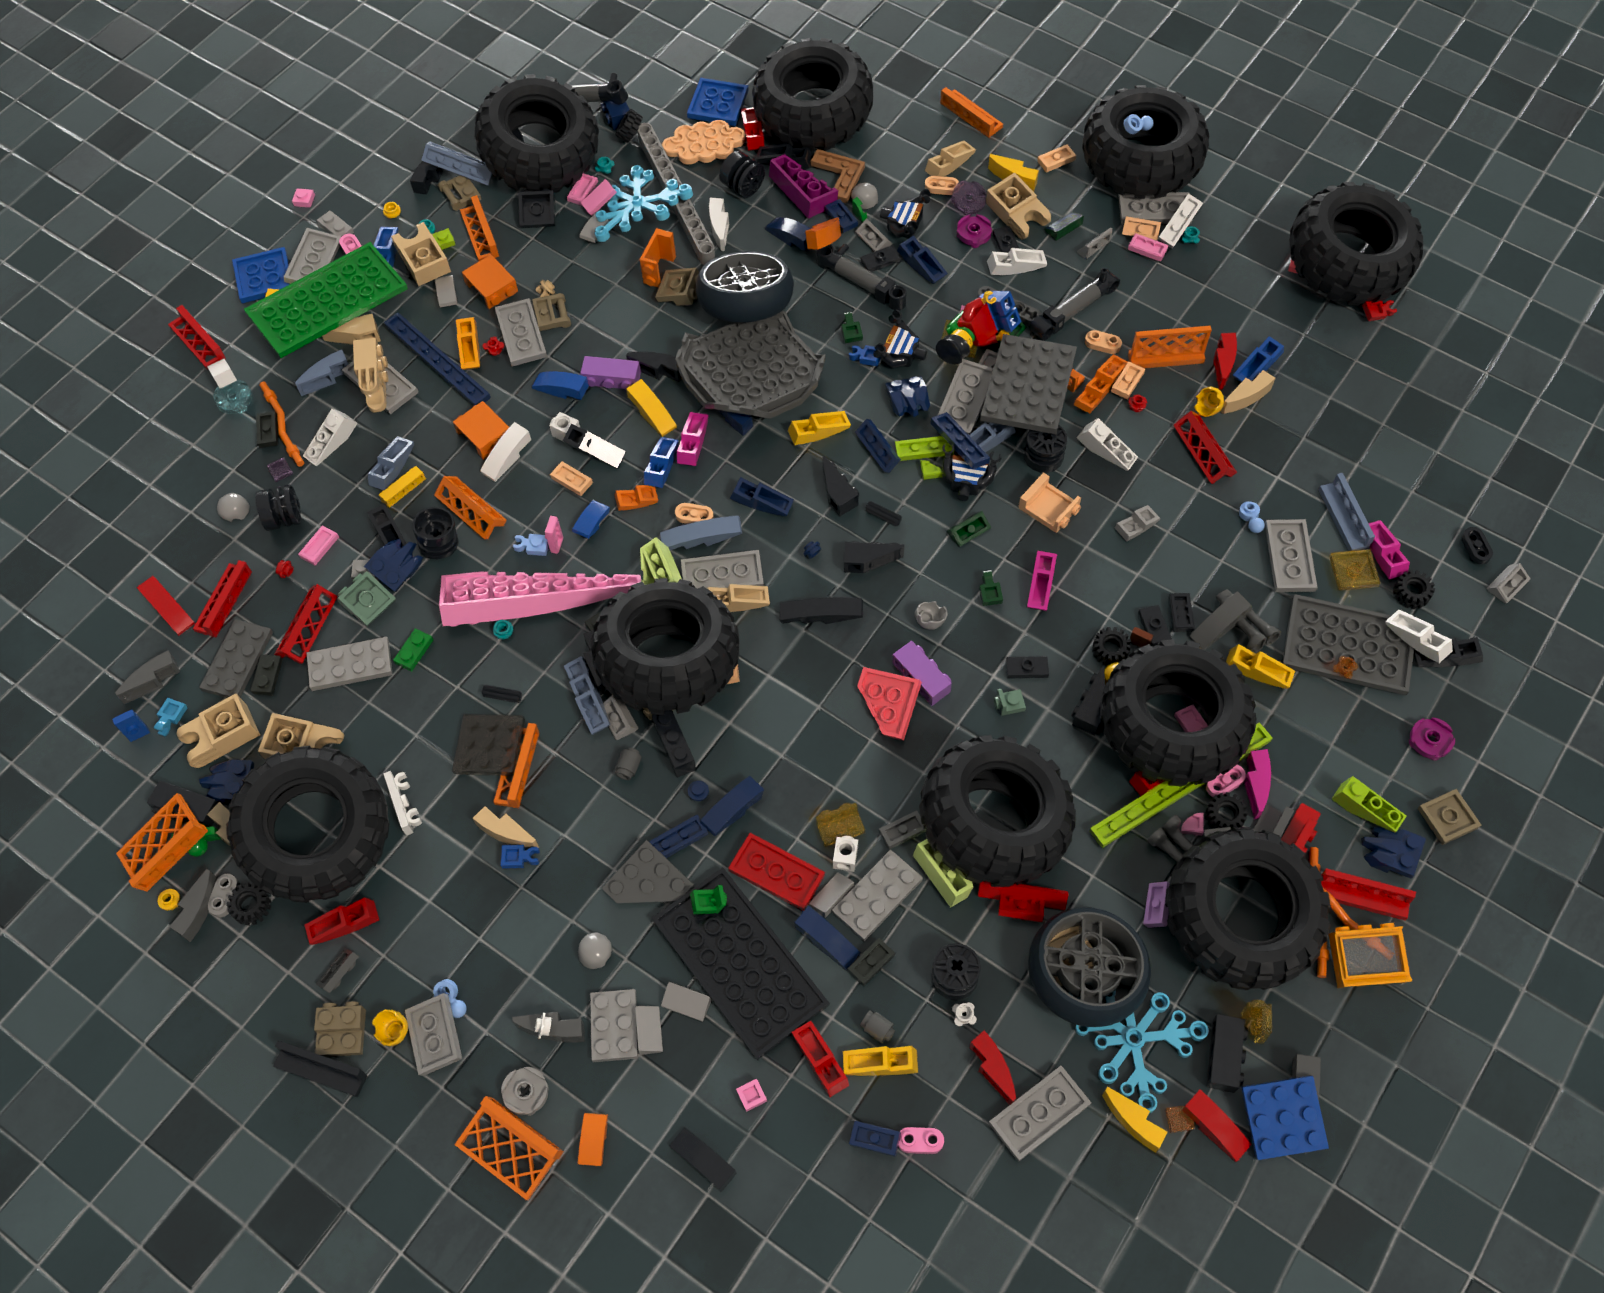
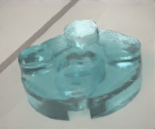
[213,379,253,413]

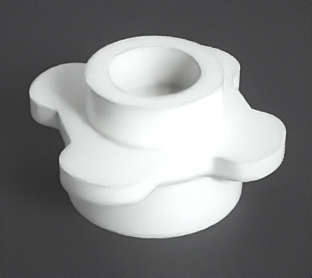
[952,1002,977,1027]
[535,1013,551,1039]

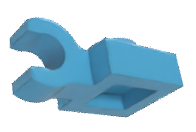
[154,698,188,737]

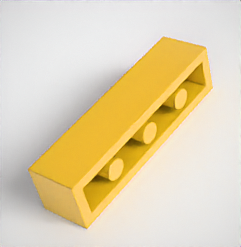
[379,466,426,508]

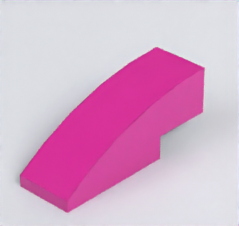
[677,412,709,466]
[1365,520,1410,579]
[1027,551,1057,611]
[1244,749,1271,819]

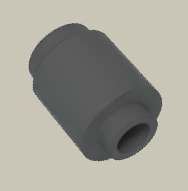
[615,748,642,780]
[860,1010,896,1043]

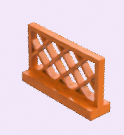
[1128,326,1212,368]
[116,793,208,892]
[455,1096,564,1200]

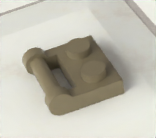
[438,175,482,211]
[532,293,571,331]

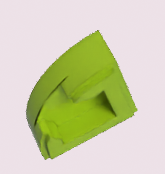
[920,460,943,480]

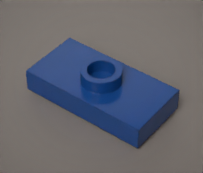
[112,710,150,742]

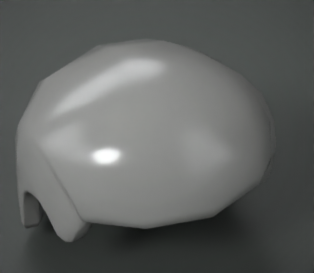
[851,182,878,209]
[217,493,250,522]
[915,601,948,630]
[578,932,612,969]

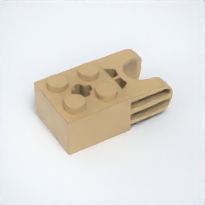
[986,173,1051,240]
[391,222,451,286]
[353,338,389,412]
[177,693,260,768]
[258,713,345,759]

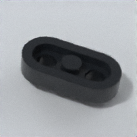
[1461,527,1493,564]

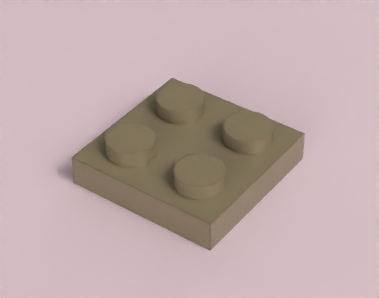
[1417,789,1481,845]

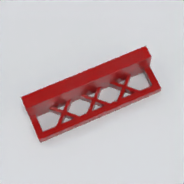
[168,305,226,370]
[1173,411,1237,484]
[193,560,252,638]
[274,584,338,664]
[1321,868,1416,921]

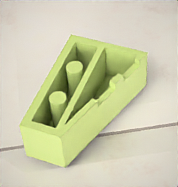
[640,537,682,585]
[913,839,973,908]

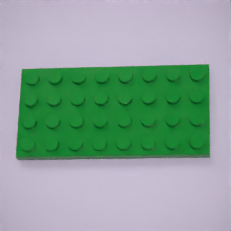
[244,242,408,358]

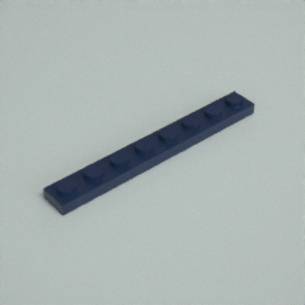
[384,312,491,406]

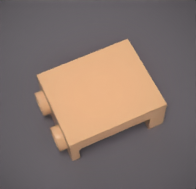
[1019,472,1081,533]

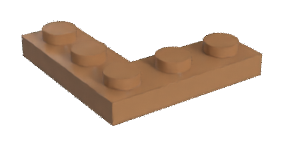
[811,149,865,203]

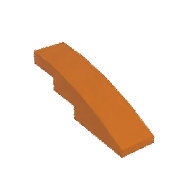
[1074,354,1128,414]

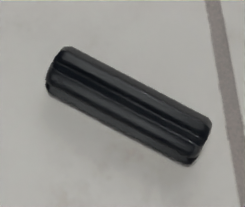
[866,501,902,526]
[482,685,522,703]

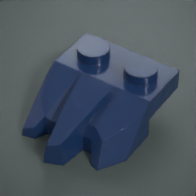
[885,376,930,417]
[364,539,424,592]
[199,760,255,805]
[1361,827,1426,879]

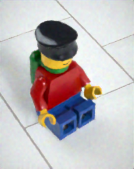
[936,291,1022,365]

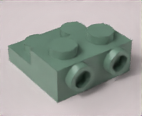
[338,571,396,627]

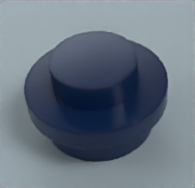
[803,541,822,559]
[688,781,709,801]

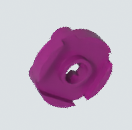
[956,214,992,248]
[1409,717,1455,761]

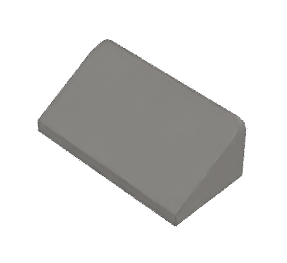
[855,218,893,251]
[1077,228,1113,260]
[1486,563,1530,604]
[603,695,638,740]
[809,872,854,918]
[661,982,711,1022]
[635,1006,663,1055]

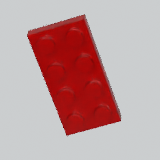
[728,833,825,911]

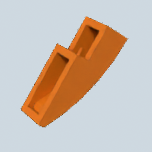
[805,218,841,250]

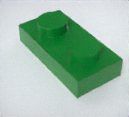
[393,628,434,672]

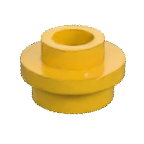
[383,202,401,218]
[157,889,180,911]

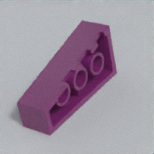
[769,154,839,219]

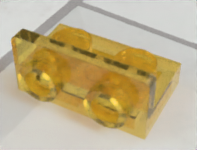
[816,803,865,847]
[1241,1000,1272,1044]

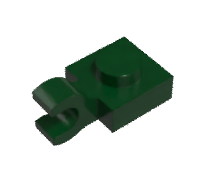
[841,312,863,343]
[979,570,1003,606]

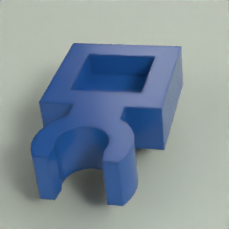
[848,345,881,366]
[501,845,540,869]

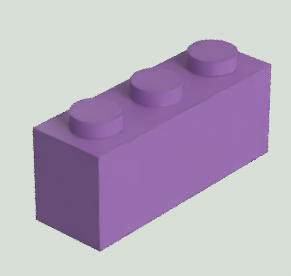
[580,356,641,390]
[892,641,952,706]

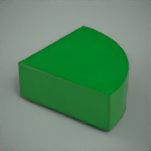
[852,197,867,223]

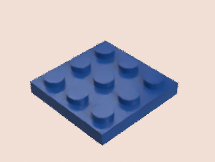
[687,78,749,126]
[232,247,290,303]
[1241,1075,1329,1160]

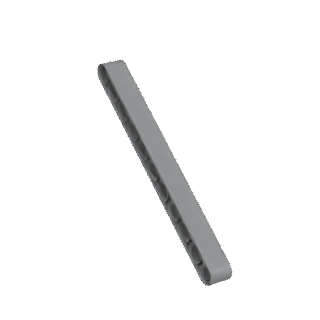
[637,123,715,265]

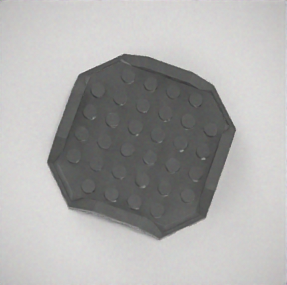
[675,311,826,419]

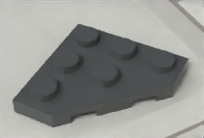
[602,840,694,903]

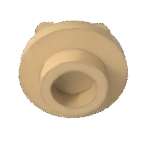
[536,280,555,297]

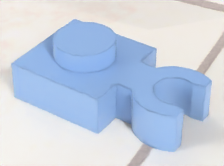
[513,534,549,556]

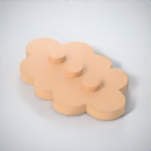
[662,120,746,165]

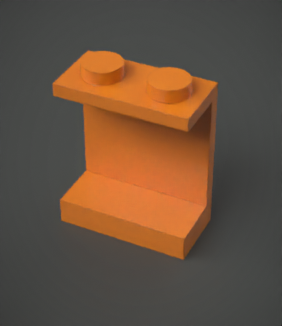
[640,228,676,288]
[462,255,518,309]
[453,401,509,460]

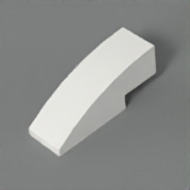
[709,198,729,251]
[987,248,1047,275]
[207,359,237,388]
[480,422,531,482]
[1386,610,1453,663]

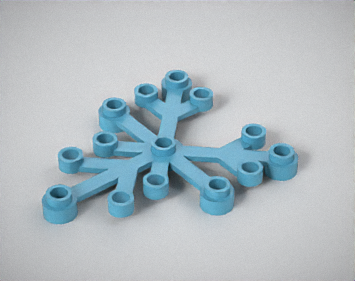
[595,165,693,242]
[1068,991,1209,1114]

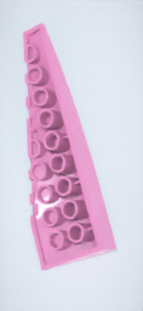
[439,572,641,627]

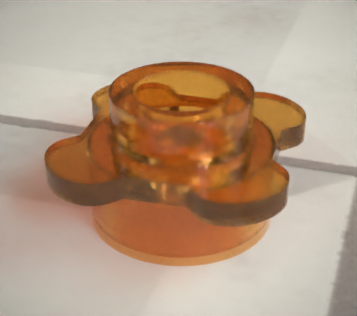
[1333,656,1358,679]

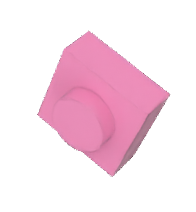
[292,189,315,208]
[736,1079,767,1112]

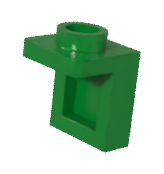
[690,885,727,914]

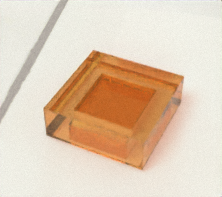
[1165,1105,1195,1133]

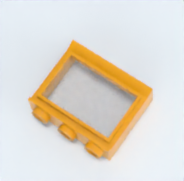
[1329,923,1412,988]

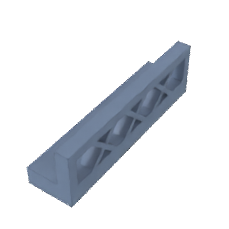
[422,142,492,185]
[1318,473,1375,554]

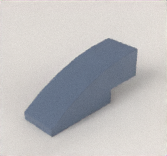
[295,349,348,396]
[969,422,1016,452]
[368,436,414,490]

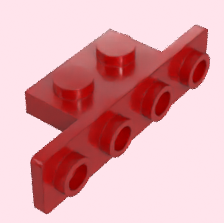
[1281,803,1321,853]
[978,881,1069,922]

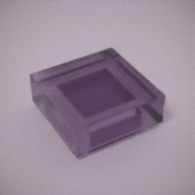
[267,457,293,482]

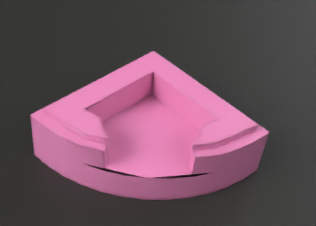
[1180,813,1204,836]

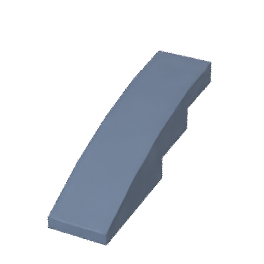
[660,516,742,550]
[564,656,610,735]

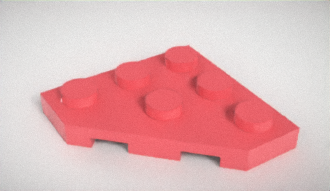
[857,667,922,741]

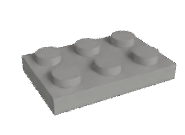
[590,989,638,1062]
[405,993,462,1076]

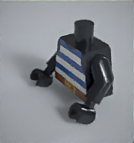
[880,189,931,239]
[873,310,927,368]
[942,444,1002,501]

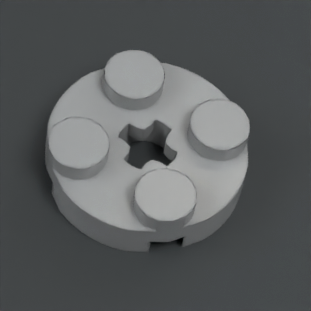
[501,1067,549,1116]

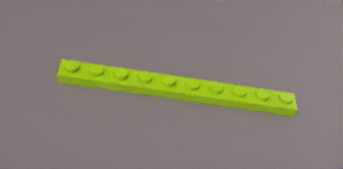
[1089,722,1273,848]

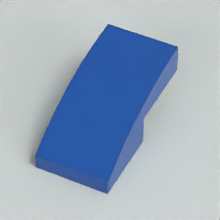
[572,500,610,539]

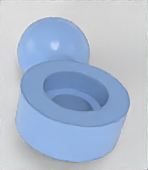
[1124,114,1153,134]
[1239,502,1265,533]
[433,979,467,1018]

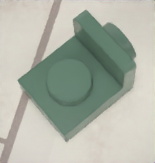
[994,689,1026,716]

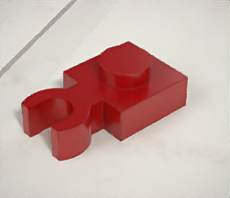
[1362,300,1397,321]

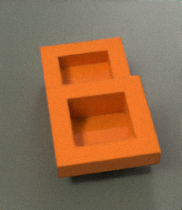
[614,485,658,511]
[578,1113,608,1166]

